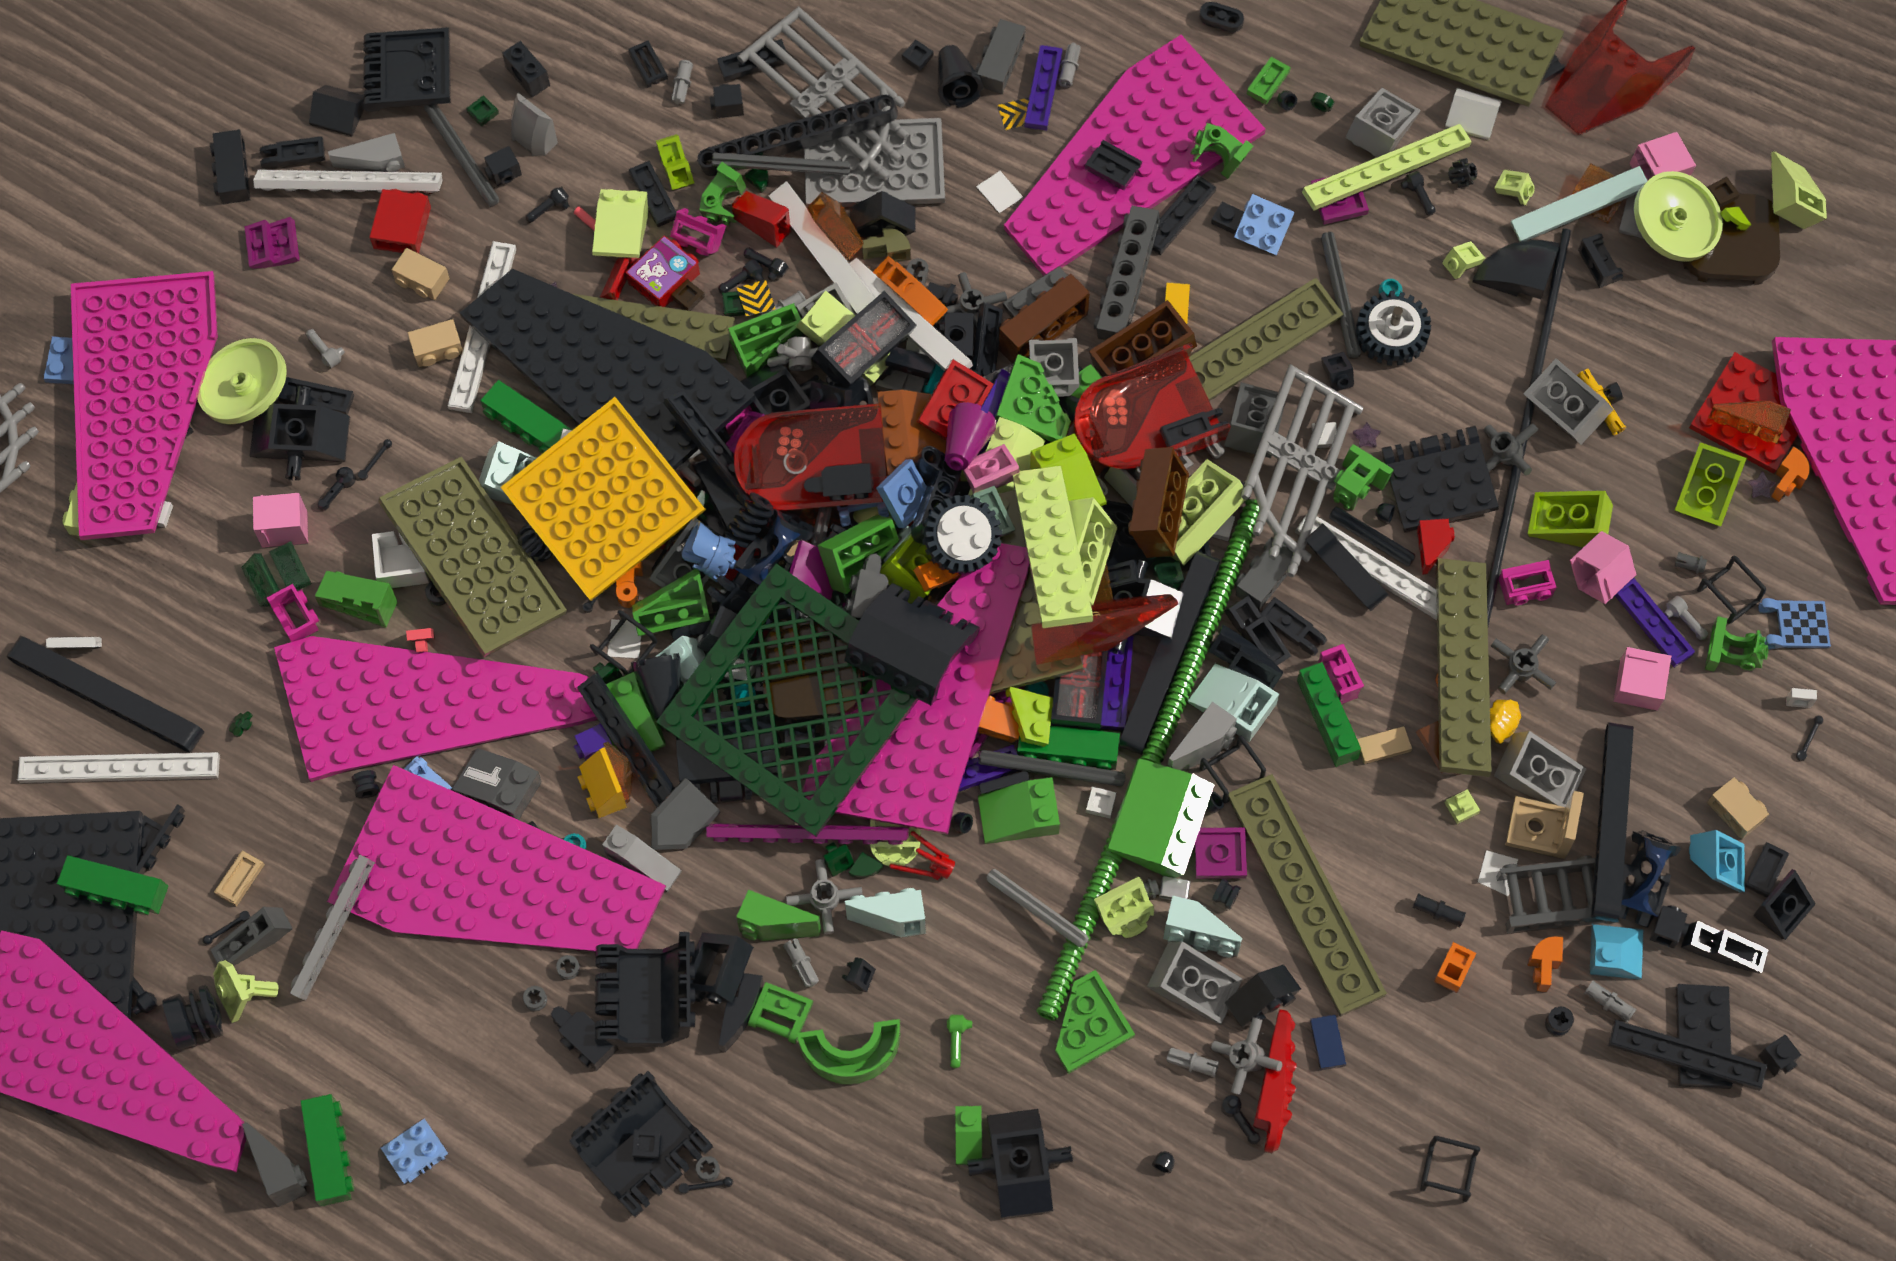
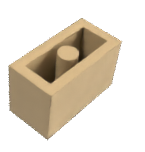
[392,248,450,300]
[408,319,463,367]
[1707,777,1769,840]

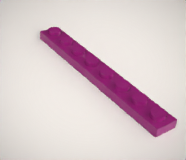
[706,823,909,845]

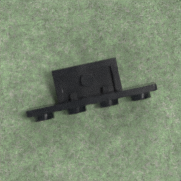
[137,804,185,875]

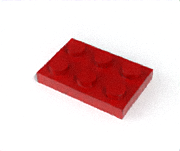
[917,359,994,440]

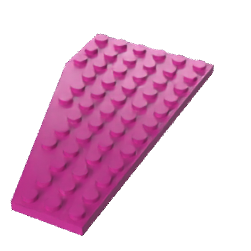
[1004,35,1266,276]
[71,271,218,540]
[1772,337,1896,605]
[327,765,667,951]

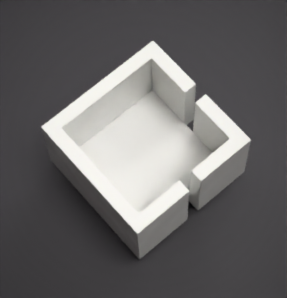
[372,531,429,588]

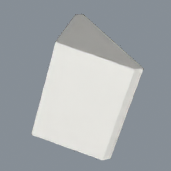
[1445,88,1501,140]

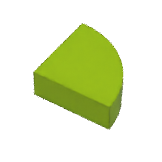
[1720,207,1751,230]

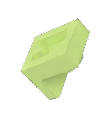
[1494,170,1534,205]
[1443,241,1485,279]

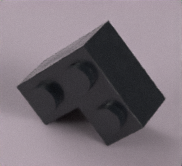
[850,191,915,239]
[1224,964,1301,1027]

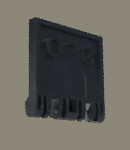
[363,27,451,112]
[1381,426,1499,533]

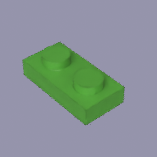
[1247,57,1291,105]

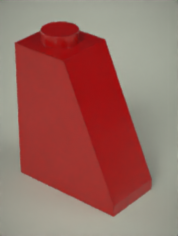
[732,191,791,248]

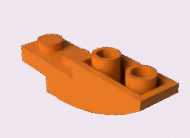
[873,256,948,326]

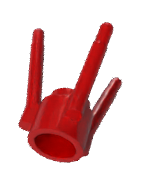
[889,831,955,880]

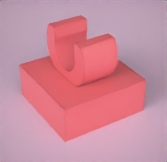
[406,628,435,652]

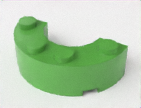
[797,1019,901,1084]

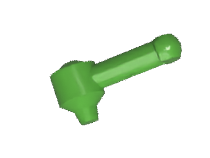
[947,1015,972,1069]

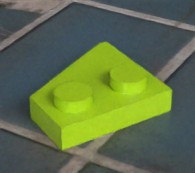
[1006,687,1053,747]

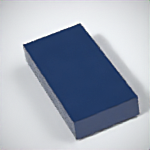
[1310,1015,1346,1070]

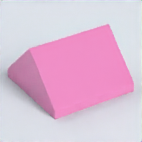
[963,444,1020,494]

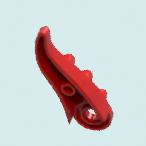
[1253,1009,1297,1154]

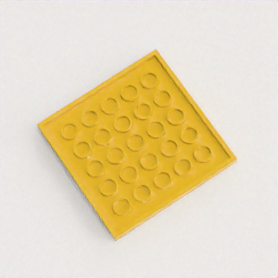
[500,397,706,601]

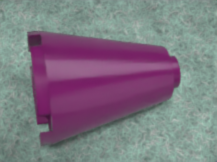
[945,402,996,470]

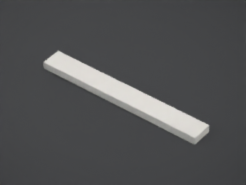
[769,181,875,314]
[448,241,516,413]
[849,258,973,371]
[1295,515,1437,620]
[17,752,220,783]

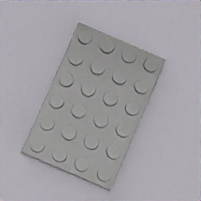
[804,118,945,208]

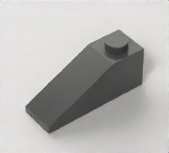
[211,907,293,966]

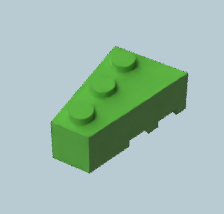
[728,303,804,378]
[817,515,899,594]
[632,569,710,636]
[315,571,398,628]

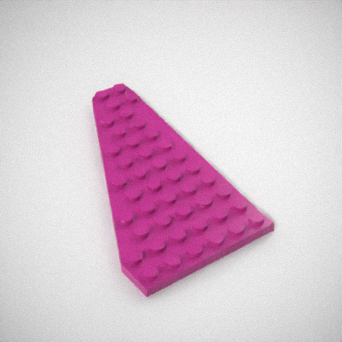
[803,543,1030,834]
[274,636,598,782]
[0,931,247,1172]

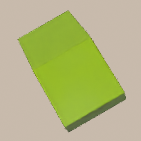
[656,134,694,190]

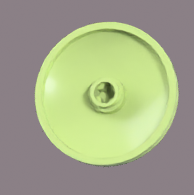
[1634,171,1723,261]
[197,338,286,424]

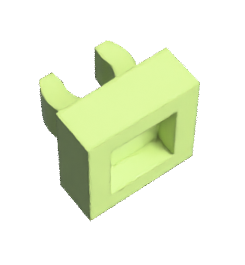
[1445,789,1480,824]

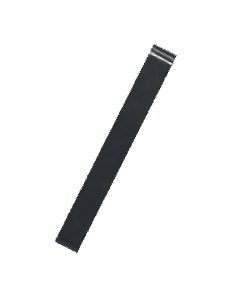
[697,94,898,176]
[1119,551,1220,755]
[6,636,204,753]
[1591,722,1634,922]

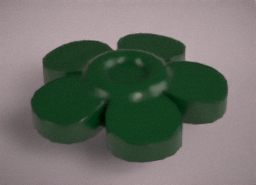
[229,711,253,737]

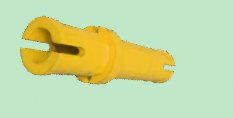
[1576,369,1626,436]

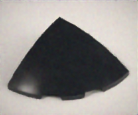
[1472,240,1559,299]

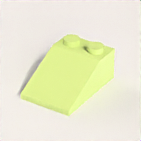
[592,189,648,258]

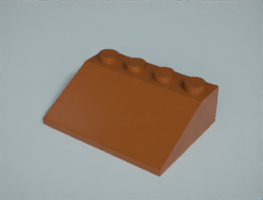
[877,390,961,481]

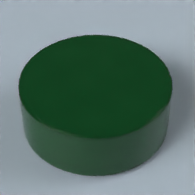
[1310,92,1334,112]

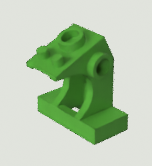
[1190,123,1253,179]
[699,162,746,225]
[1333,444,1394,510]
[1704,616,1768,672]

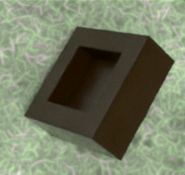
[1707,177,1740,208]
[671,279,705,311]

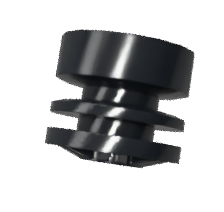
[162,984,223,1050]

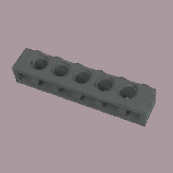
[1094,205,1160,340]

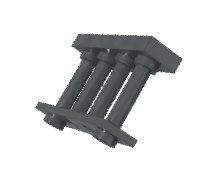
[1496,855,1608,934]

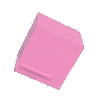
[1630,132,1696,181]
[253,493,308,548]
[1570,531,1636,604]
[1613,647,1671,711]

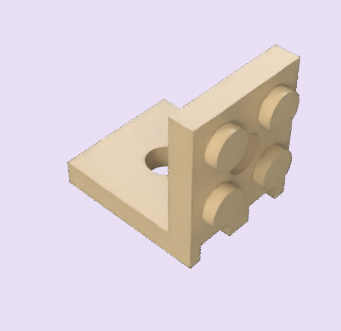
[1505,791,1584,859]

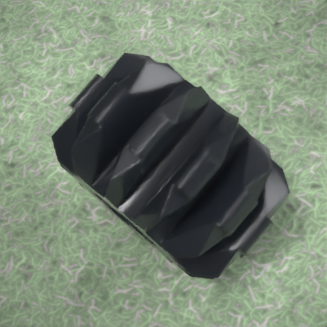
[517,523,553,562]

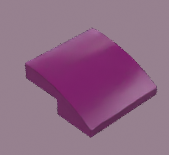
[244,217,300,269]
[789,540,833,600]

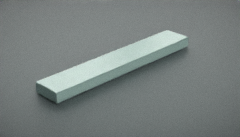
[1511,166,1647,242]

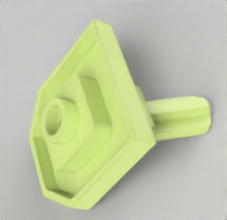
[213,960,278,1023]

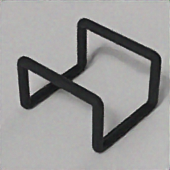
[1697,556,1766,624]
[590,610,657,676]
[1199,735,1266,804]
[1420,1136,1481,1202]

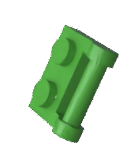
[748,982,813,1044]

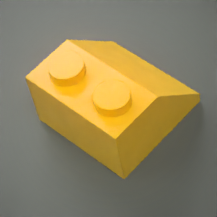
[577,747,627,818]

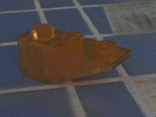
[807,192,864,260]
[1708,401,1791,443]

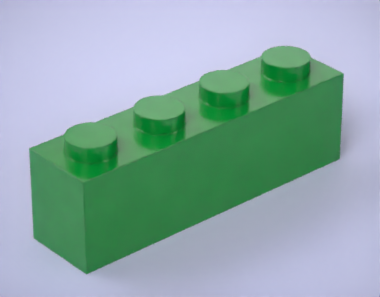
[480,380,572,454]
[1297,662,1361,767]
[1017,726,1120,770]
[57,855,169,916]
[301,1094,354,1207]

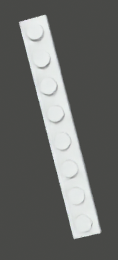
[253,170,442,193]

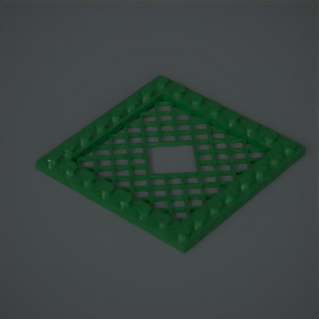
[656,564,919,837]

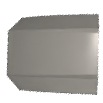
[511,93,558,156]
[1029,338,1079,397]

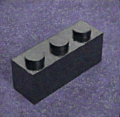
[210,129,251,204]

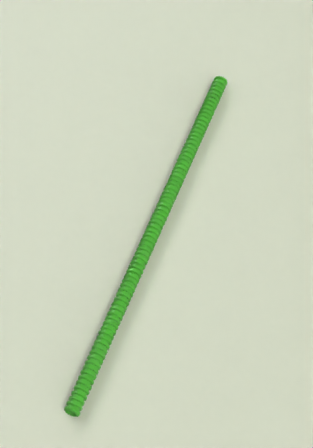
[1036,499,1259,1020]

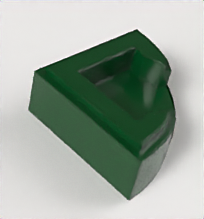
[745,169,769,193]
[848,852,883,878]

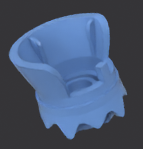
[682,521,737,582]

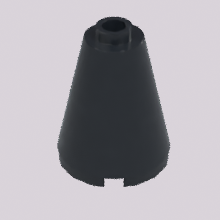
[938,45,984,108]
[631,653,681,719]

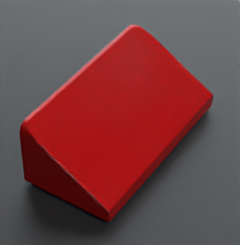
[600,257,633,300]

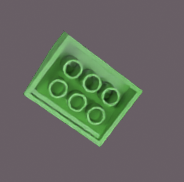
[1106,758,1214,878]

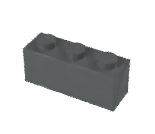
[975,19,1026,94]
[1235,537,1293,611]

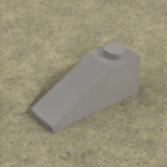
[328,133,405,172]
[602,825,682,892]

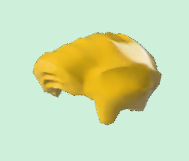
[1490,699,1521,744]

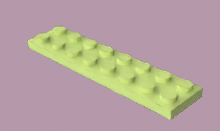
[1013,466,1093,628]

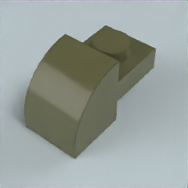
[861,228,911,262]

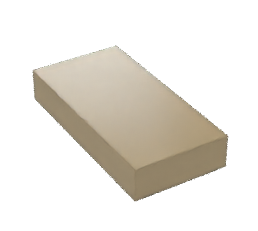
[1357,726,1412,764]
[214,851,265,907]

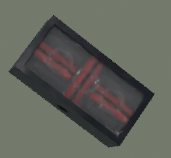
[812,291,917,388]
[1051,630,1109,731]

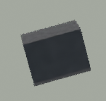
[309,85,364,136]
[697,604,763,660]
[1753,869,1816,940]

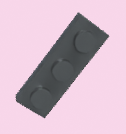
[1003,266,1067,318]

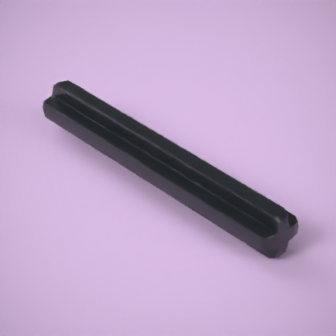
[1329,507,1416,566]

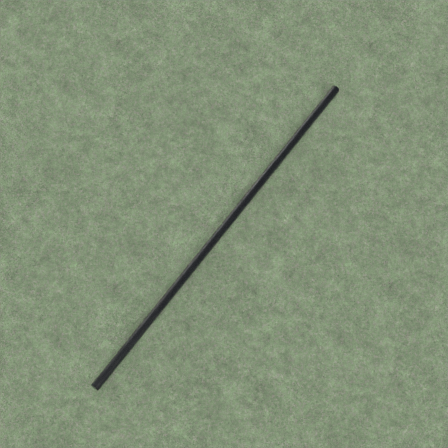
[1487,228,1571,627]

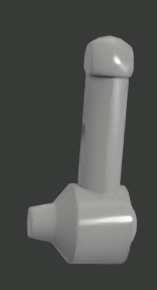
[306,329,345,368]
[1664,596,1708,640]

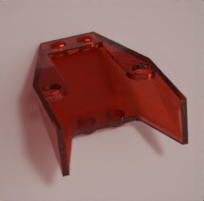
[1545,0,1695,135]
[1031,594,1178,665]

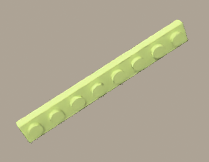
[1302,124,1472,211]

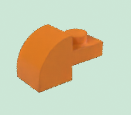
[1771,447,1809,502]
[913,561,962,592]
[1527,937,1563,992]
[1434,942,1476,993]

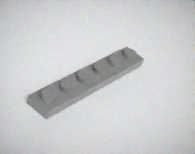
[290,855,375,1000]

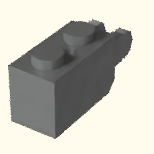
[844,554,888,621]

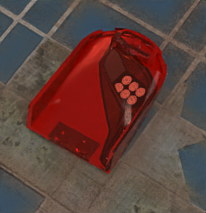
[1074,343,1231,469]
[734,403,887,510]

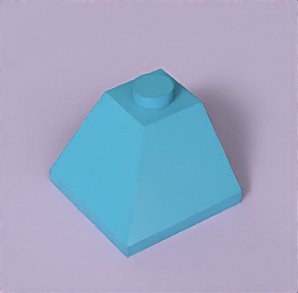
[1689,830,1745,893]
[1590,924,1643,980]

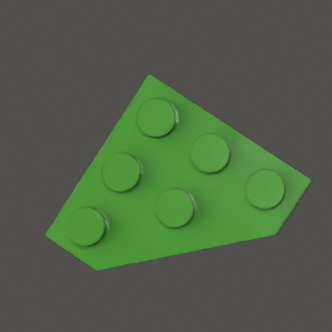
[995,354,1071,442]
[1055,970,1135,1074]

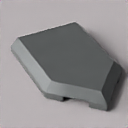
[651,778,720,850]

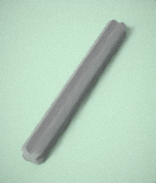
[986,869,1089,948]

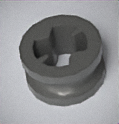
[556,955,580,980]
[523,986,547,1011]
[696,1156,720,1182]

